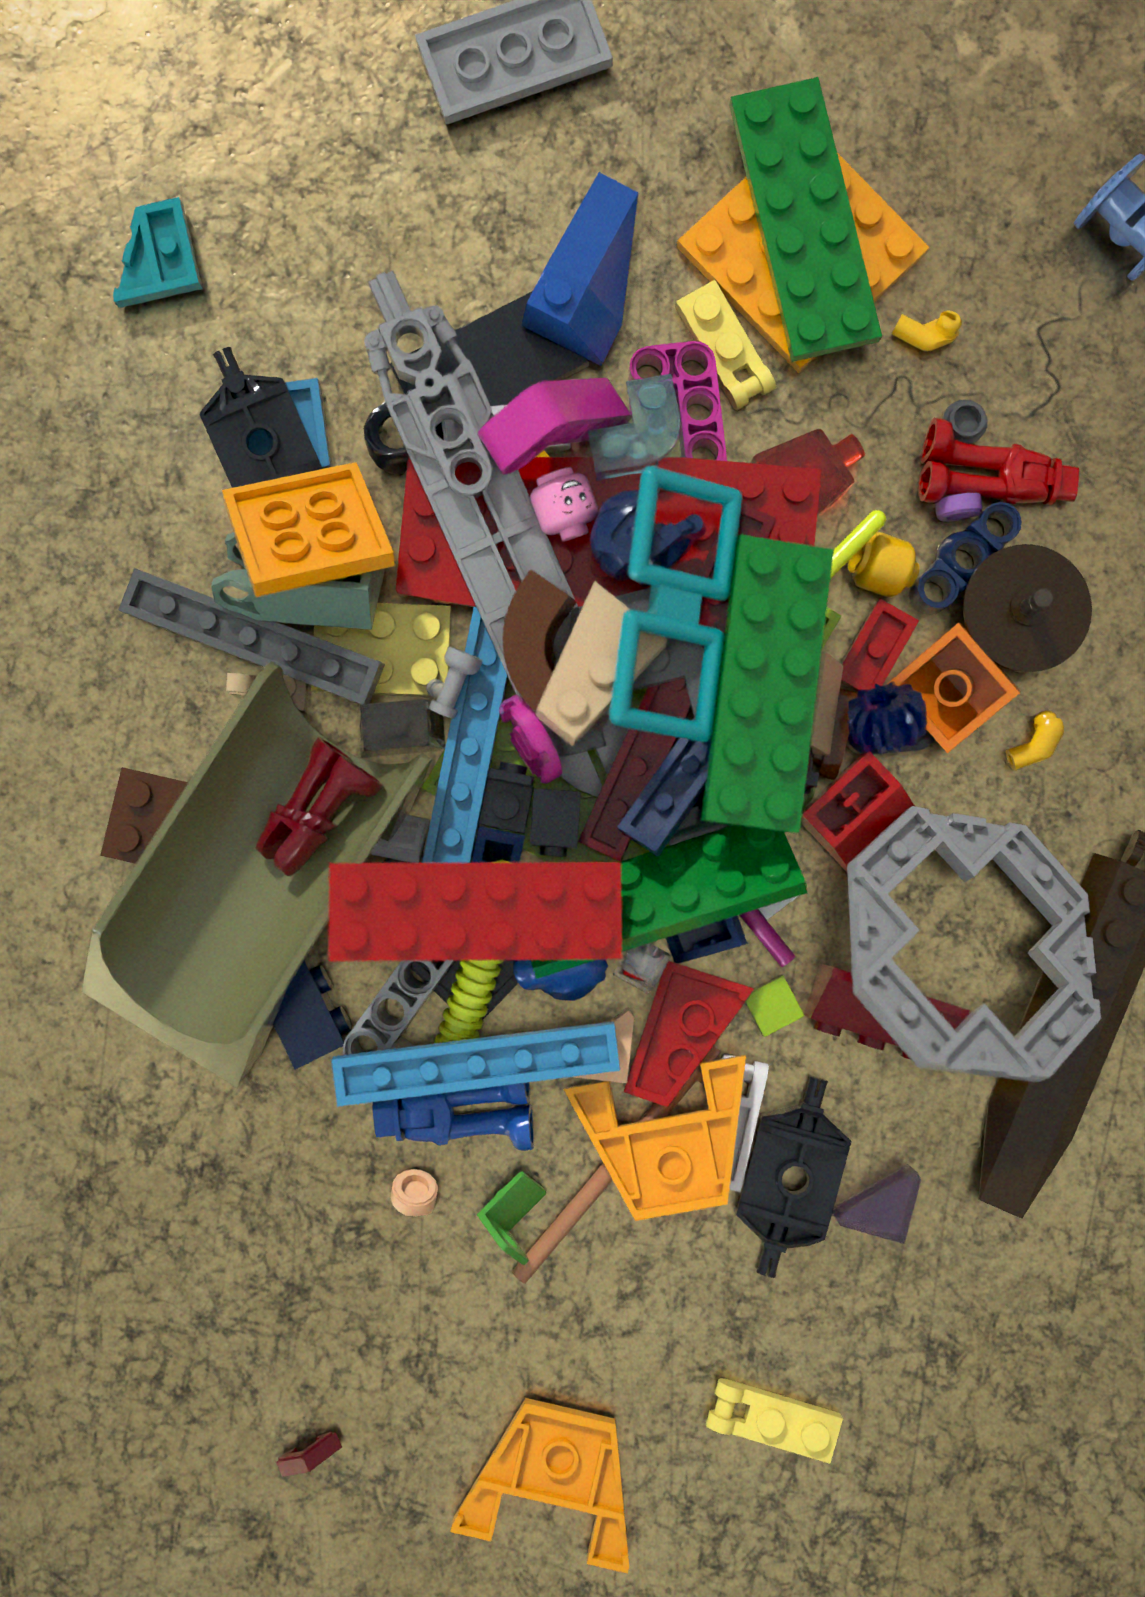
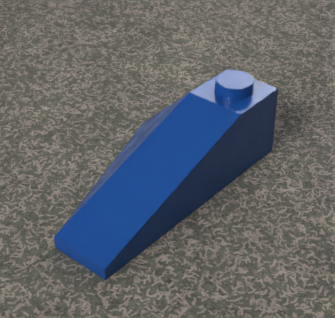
[521,172,639,366]

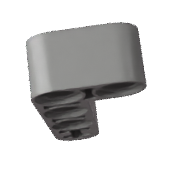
[343,960,455,1055]

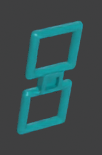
[609,466,743,742]

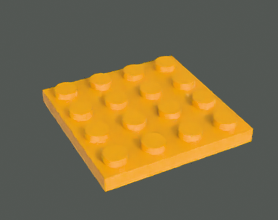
[676,153,930,374]

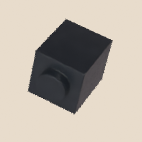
[530,788,581,857]

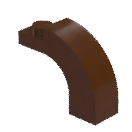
[503,569,609,732]

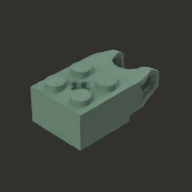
[211,532,385,630]

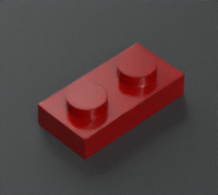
[841,599,919,701]

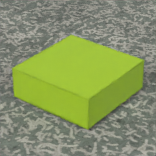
[746,975,805,1037]

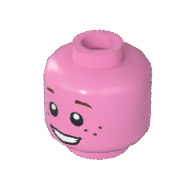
[530,467,599,541]

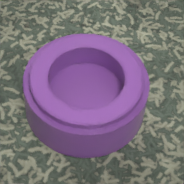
[935,493,983,521]

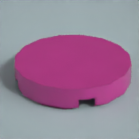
[499,694,563,784]

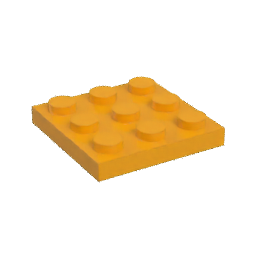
[222,462,395,597]

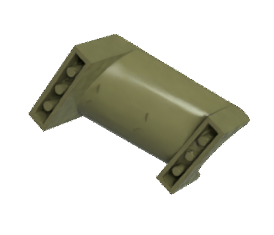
[81,661,432,1088]

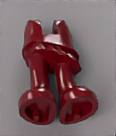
[255,736,384,876]

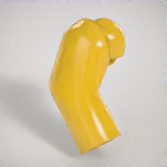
[892,311,962,351]

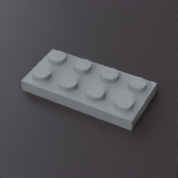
[415,0,613,125]

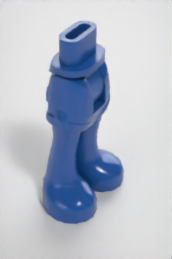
[372,1082,534,1151]

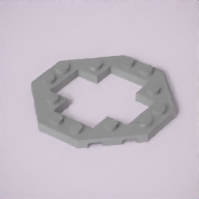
[847,806,1101,1082]

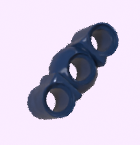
[909,502,1022,616]

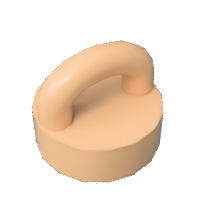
[391,1169,438,1217]

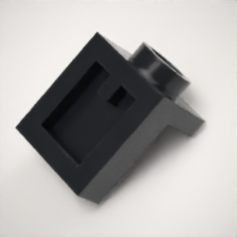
[479,762,535,833]

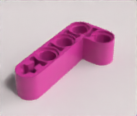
[628,341,727,461]
[478,378,632,475]

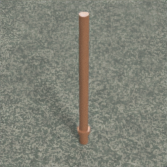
[512,1046,721,1284]

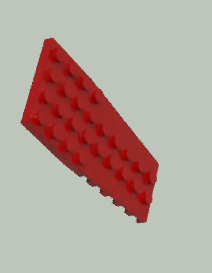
[395,457,821,607]

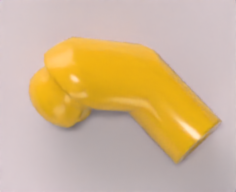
[1006,710,1064,771]

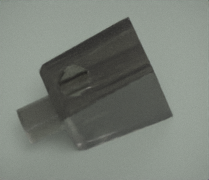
[357,699,446,758]

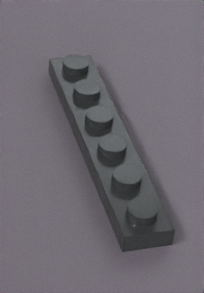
[118,568,385,707]

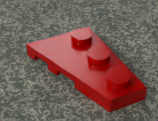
[624,960,755,1107]

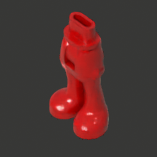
[918,417,1079,505]

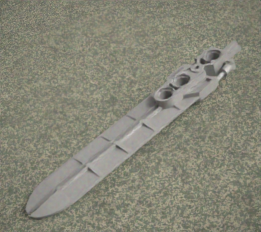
[364,271,629,796]

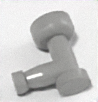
[426,646,483,719]

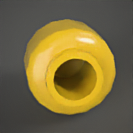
[848,532,920,598]

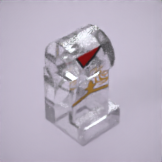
[612,943,671,994]

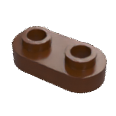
[812,688,857,780]

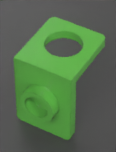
[477,1172,546,1265]

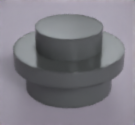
[942,400,988,444]

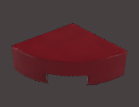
[276,1432,342,1477]

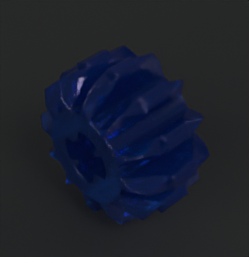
[847,681,927,755]

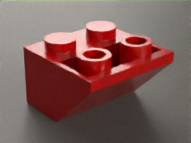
[801,751,915,873]

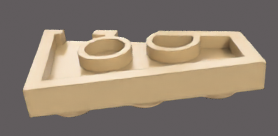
[536,581,668,746]

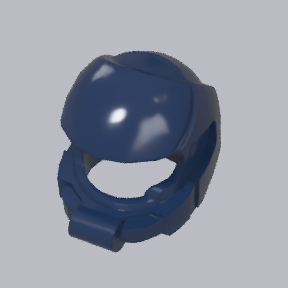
[590,490,706,588]

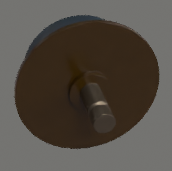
[963,544,1092,672]

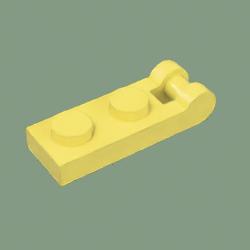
[675,280,776,411]
[705,1378,843,1464]

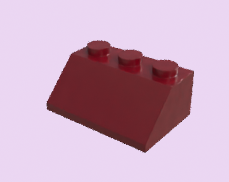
[804,963,971,1060]

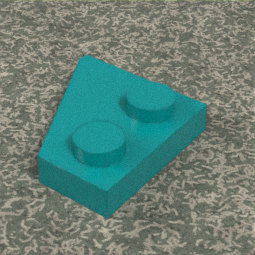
[113,197,203,308]

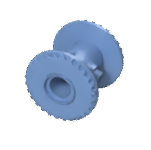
[1074,154,1145,281]

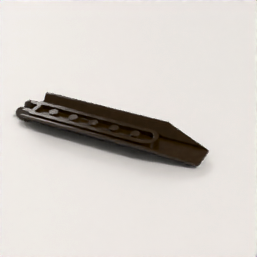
[979,830,1145,1219]

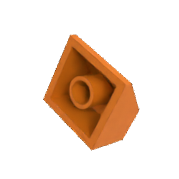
[887,623,1021,753]

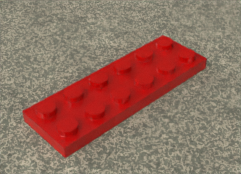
[329,862,622,961]

